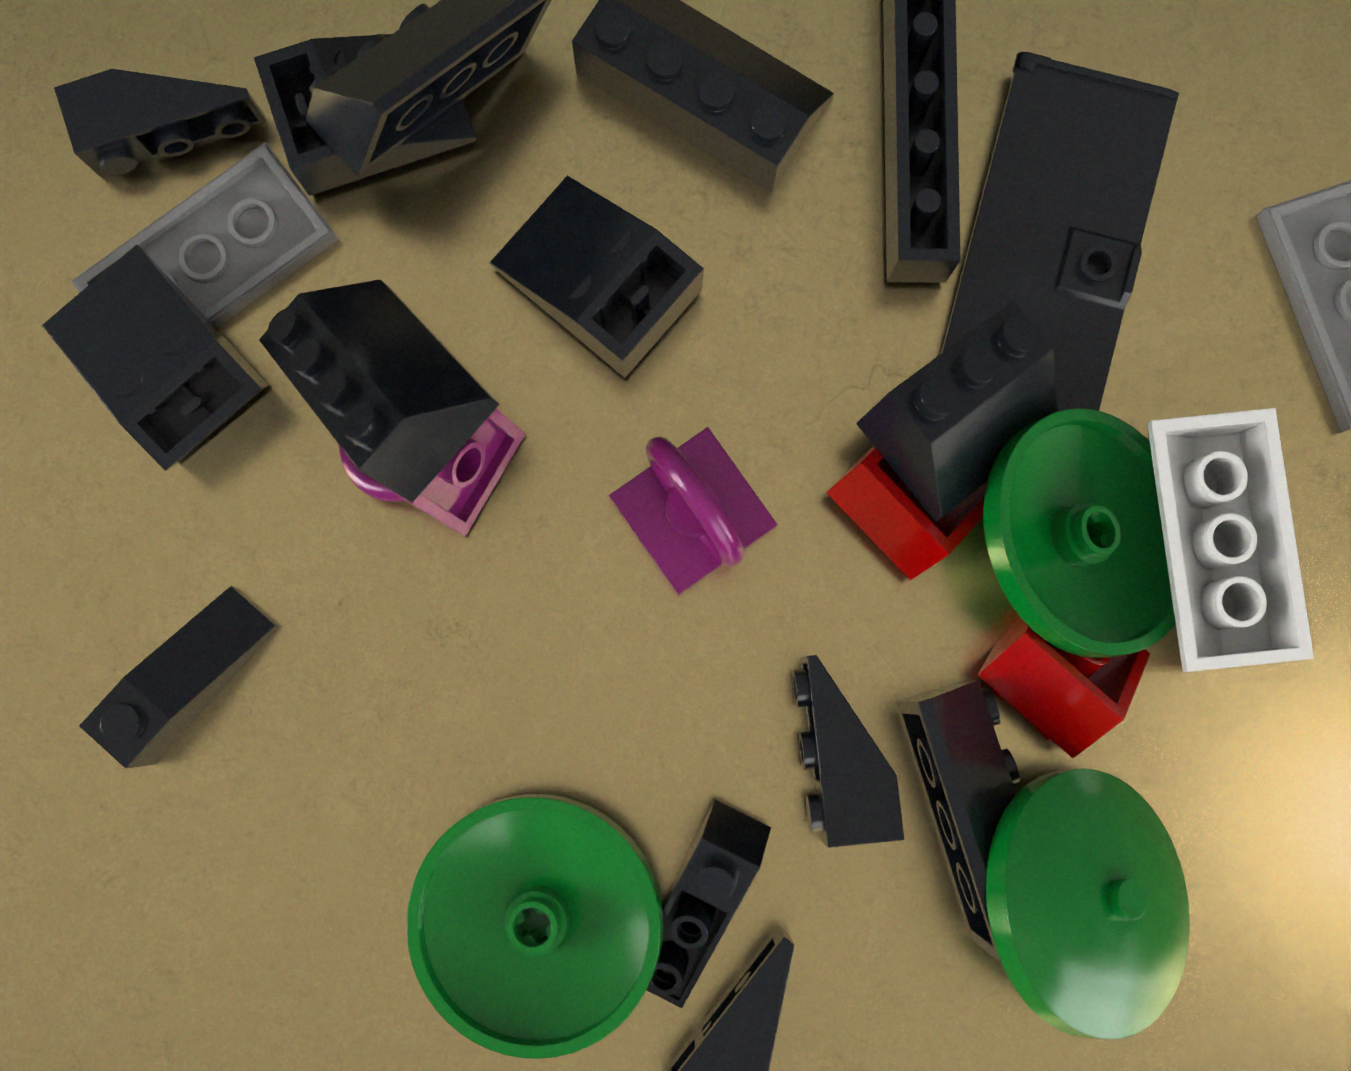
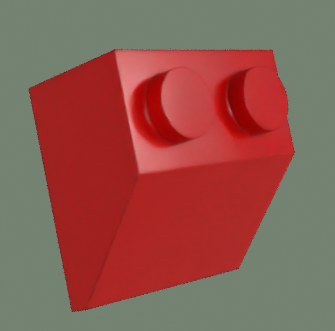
[826,446,987,580]
[978,616,1151,759]

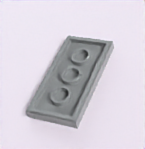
[71,142,339,329]
[1256,180,1351,433]

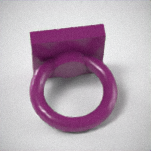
[339,408,526,537]
[609,427,778,596]

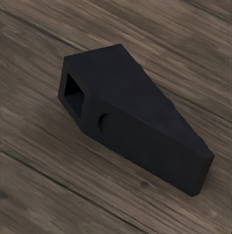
[54,69,266,176]
[792,655,904,848]
[647,799,771,1008]

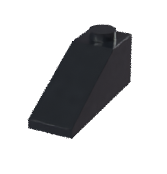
[79,586,279,769]
[667,926,794,1071]

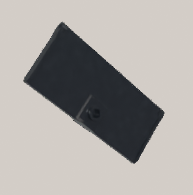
[941,52,1179,412]

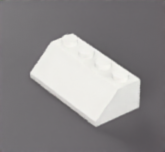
[1147,408,1314,672]

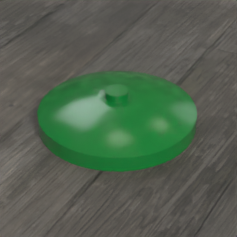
[983,408,1176,658]
[986,769,1190,1039]
[406,794,663,1059]

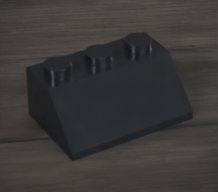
[856,301,1058,522]

